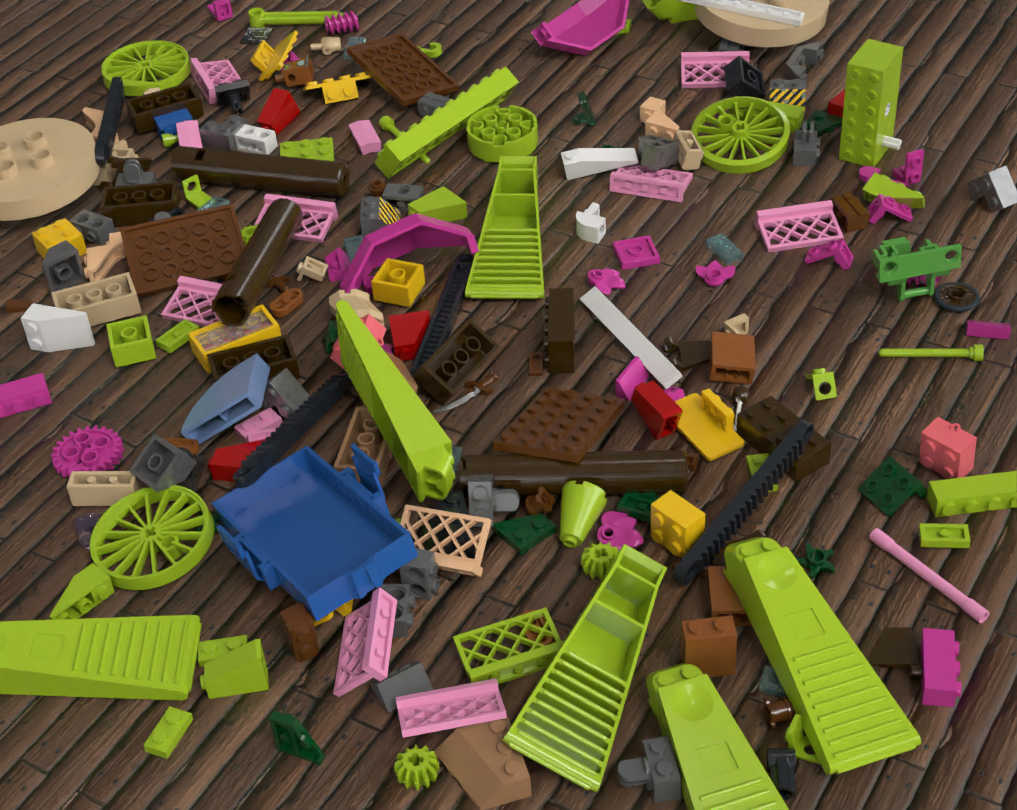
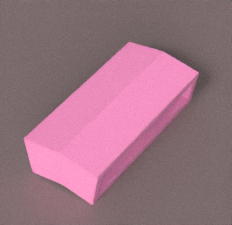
[176,120,202,148]
[349,120,381,155]

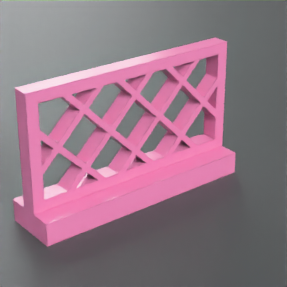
[681,51,750,88]
[190,58,241,104]
[610,164,693,202]
[254,194,338,243]
[755,200,844,253]
[161,276,246,327]
[333,587,397,697]
[396,679,507,738]

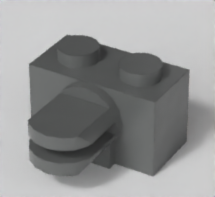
[793,121,821,166]
[115,159,157,186]
[468,474,520,527]
[618,736,681,803]

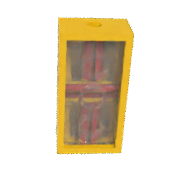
[188,304,281,374]

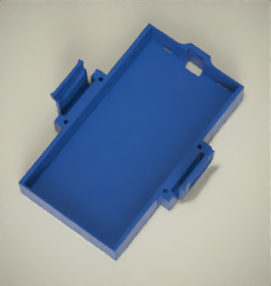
[211,443,418,621]

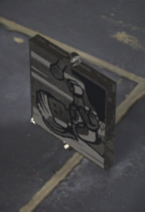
[240,27,274,46]

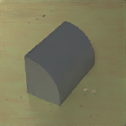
[370,660,433,712]

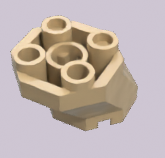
[329,289,385,327]

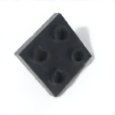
[214,79,250,114]

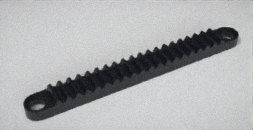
[94,77,125,165]
[410,254,474,388]
[233,369,354,488]
[673,419,814,586]

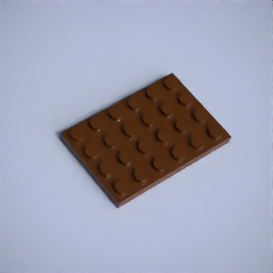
[346,33,459,107]
[120,203,245,298]
[493,387,625,463]

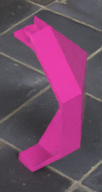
[531,0,629,56]
[339,213,479,293]

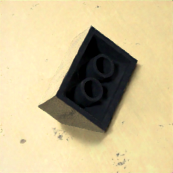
[419,491,476,559]

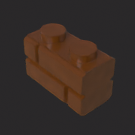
[830,192,870,233]
[280,603,319,662]

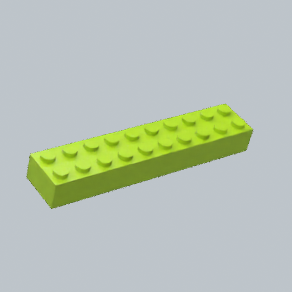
[374,66,519,179]

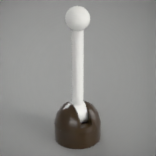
[732,386,750,432]

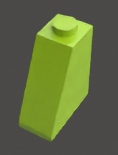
[408,186,467,222]
[200,639,269,699]

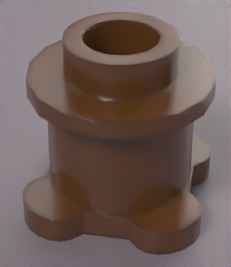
[368,180,386,198]
[525,486,555,515]
[763,697,795,730]

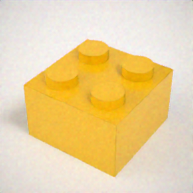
[32,218,87,258]
[371,258,425,307]
[651,490,705,559]

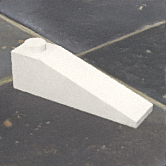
[561,148,638,180]

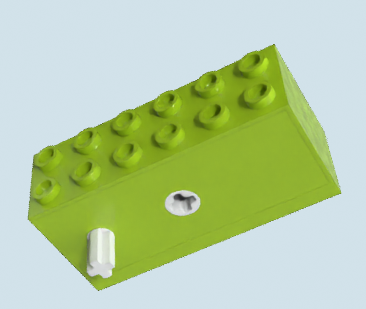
[839,39,904,167]

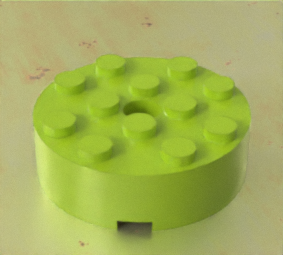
[466,105,538,162]

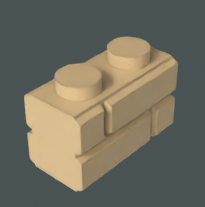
[673,130,704,170]

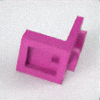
[207,0,233,21]
[892,149,924,186]
[867,193,913,224]
[805,238,854,270]

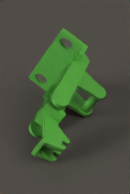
[871,237,962,302]

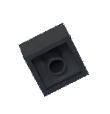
[724,56,766,98]

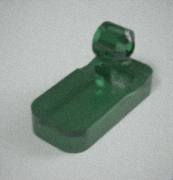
[572,91,596,127]

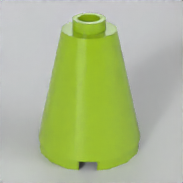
[559,481,607,548]

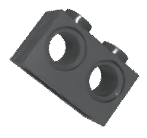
[69,209,115,246]
[399,548,440,601]
[381,584,416,637]

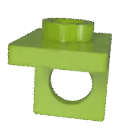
[181,175,214,210]
[805,368,837,400]
[785,714,821,764]

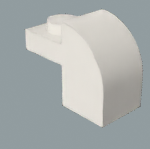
[576,202,606,244]

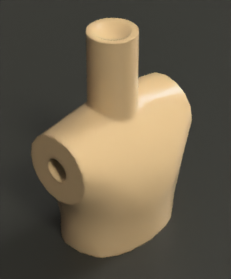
[311,37,341,55]

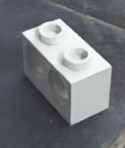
[234,124,278,155]

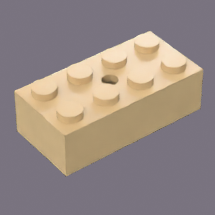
[51,272,142,327]

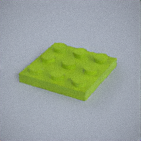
[280,137,334,161]

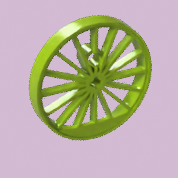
[101,40,191,96]
[691,96,790,174]
[90,485,214,590]

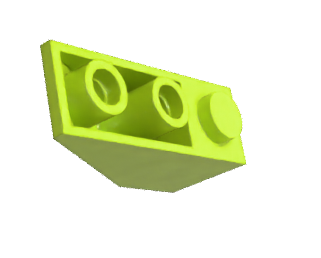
[862,172,925,208]
[49,563,115,620]

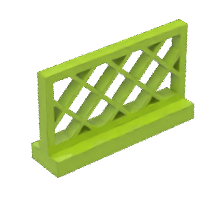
[453,607,563,684]

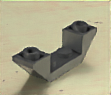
[785,42,824,82]

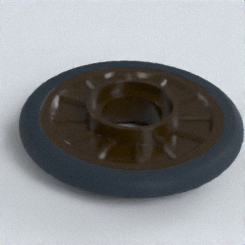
[934,282,980,312]

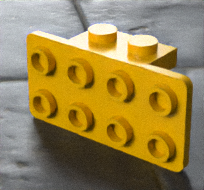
[250,30,298,81]
[303,72,372,104]
[675,388,744,461]

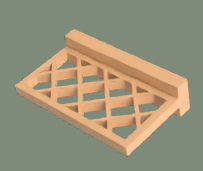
[400,504,492,577]

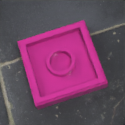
[612,235,660,270]

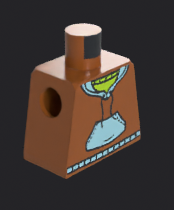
[275,56,315,87]

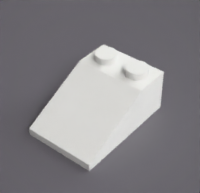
[21,303,95,352]

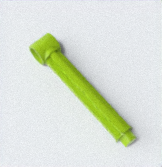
[248,8,343,28]

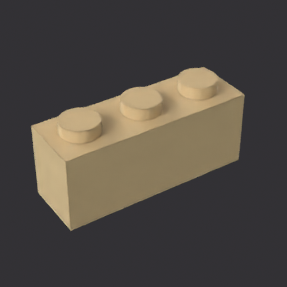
[67,471,143,506]

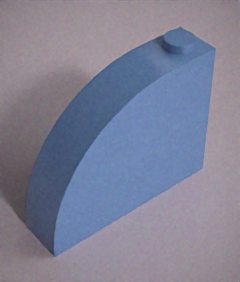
[181,353,270,444]

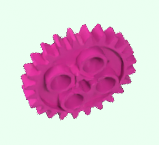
[51,425,124,478]

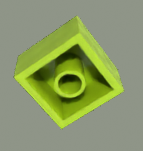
[106,315,156,367]

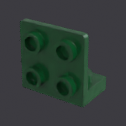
[858,456,928,517]

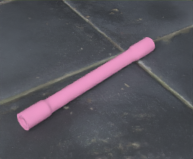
[869,528,989,623]

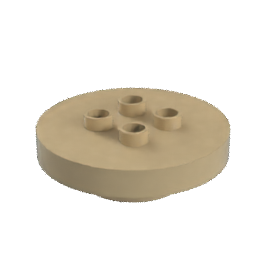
[694,0,830,48]
[0,118,101,221]

